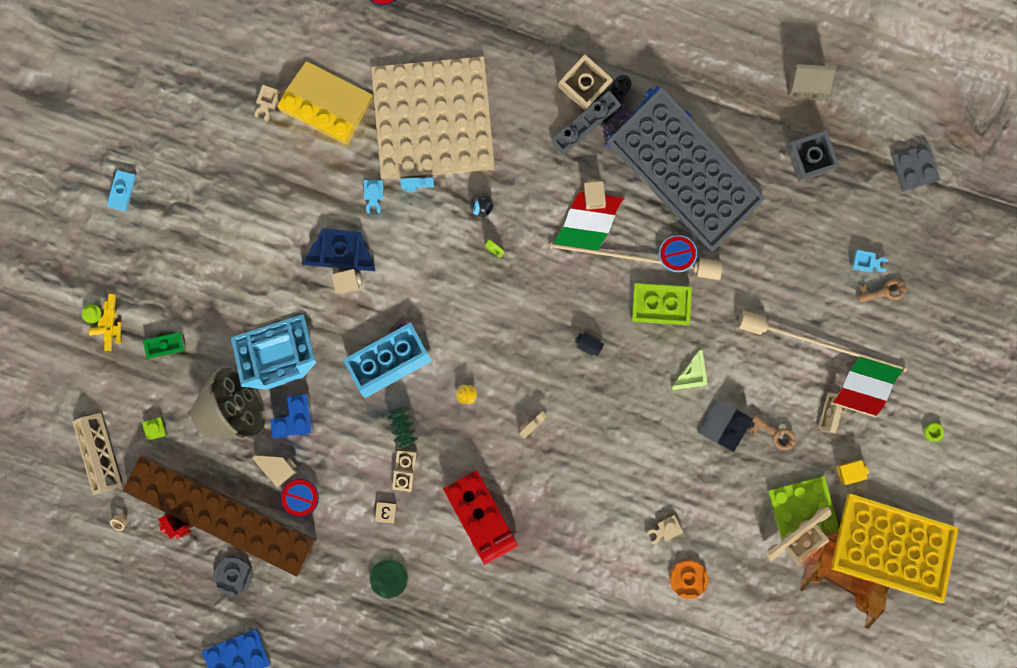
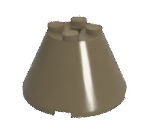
[188,366,265,439]

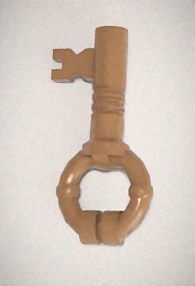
[857,279,907,303]
[749,414,796,450]

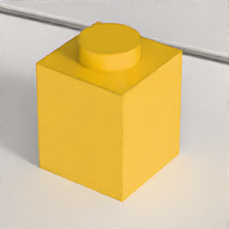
[836,460,869,485]

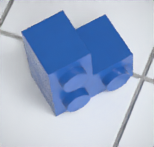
[270,394,314,438]

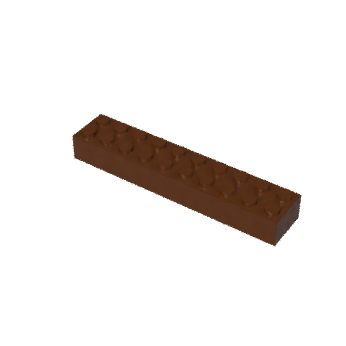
[123,456,317,577]

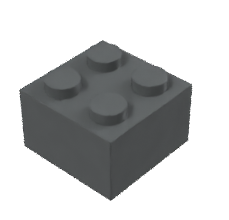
[786,130,839,182]

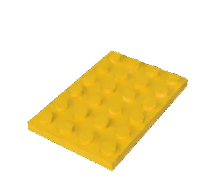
[831,493,959,603]

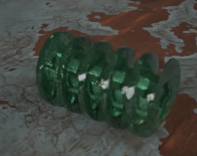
[386,407,418,450]

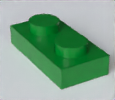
[143,332,186,359]

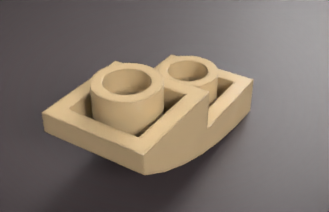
[392,449,417,492]

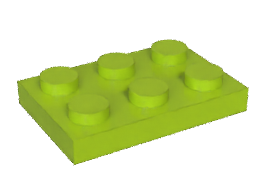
[632,283,692,326]

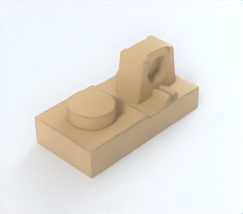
[818,393,847,433]

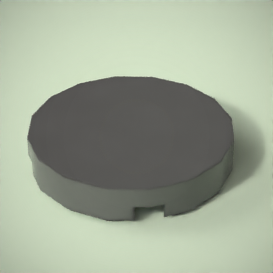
[213,556,253,596]

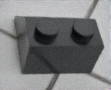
[697,399,753,452]

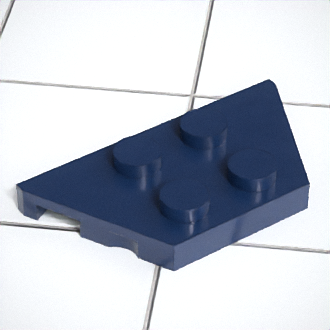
[302,229,376,272]

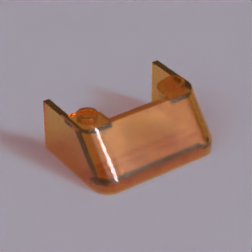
[799,537,889,629]

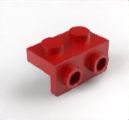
[158,514,194,540]

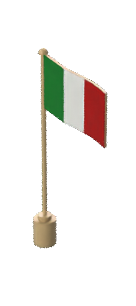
[549,191,723,280]
[738,310,907,417]

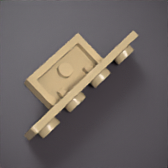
[766,506,832,565]

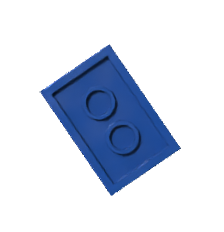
[202,628,271,668]

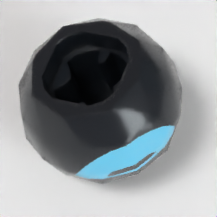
[470,193,494,218]

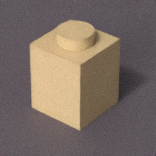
[584,179,606,210]
[331,269,362,295]

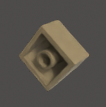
[788,64,836,101]

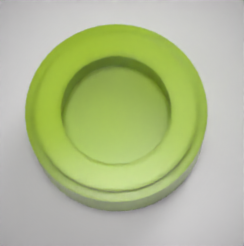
[923,423,944,442]

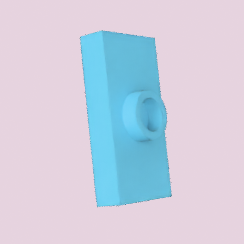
[107,170,136,212]

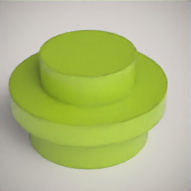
[82,304,102,323]

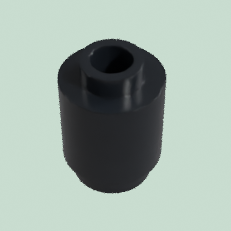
[574,331,604,357]

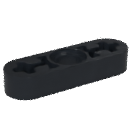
[600,75,632,125]

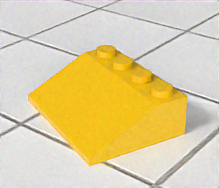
[277,61,374,146]

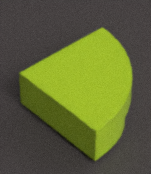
[485,240,505,258]

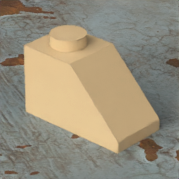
[253,455,298,487]

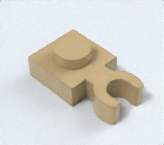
[255,85,281,121]
[519,411,548,439]
[646,515,683,544]

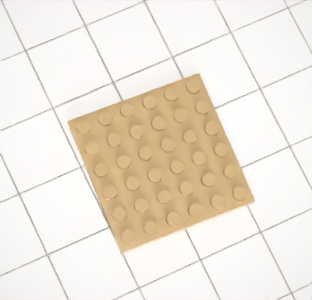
[371,57,495,180]

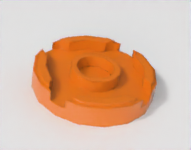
[669,559,709,599]

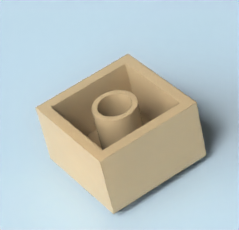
[558,54,613,111]

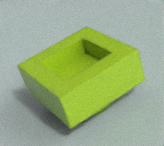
[142,417,167,441]

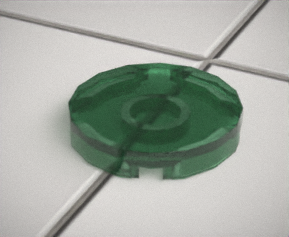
[369,559,408,599]

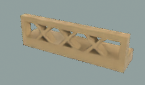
[72,413,122,495]

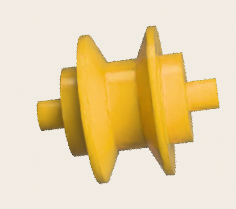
[456,385,477,404]

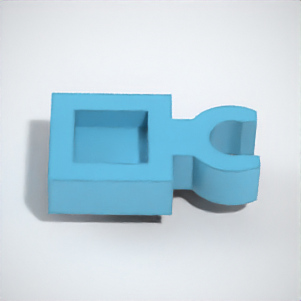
[400,178,434,192]
[364,180,384,214]
[852,250,888,273]

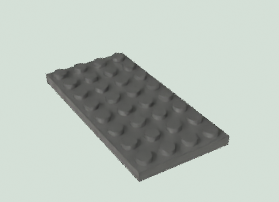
[606,87,766,252]

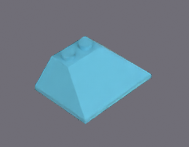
[231,314,316,390]

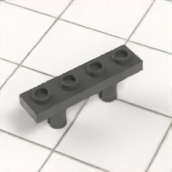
[551,91,622,155]

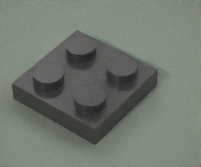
[891,144,940,192]

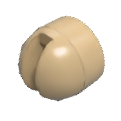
[110,514,127,531]

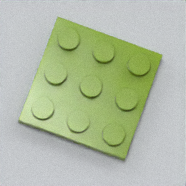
[768,476,839,541]

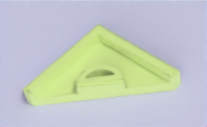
[671,350,708,390]

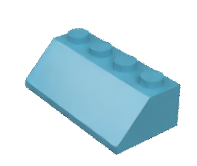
[343,322,432,398]

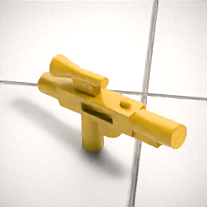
[89,294,122,352]

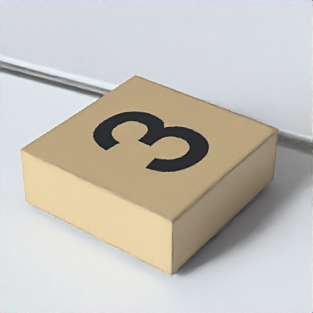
[375,502,397,523]

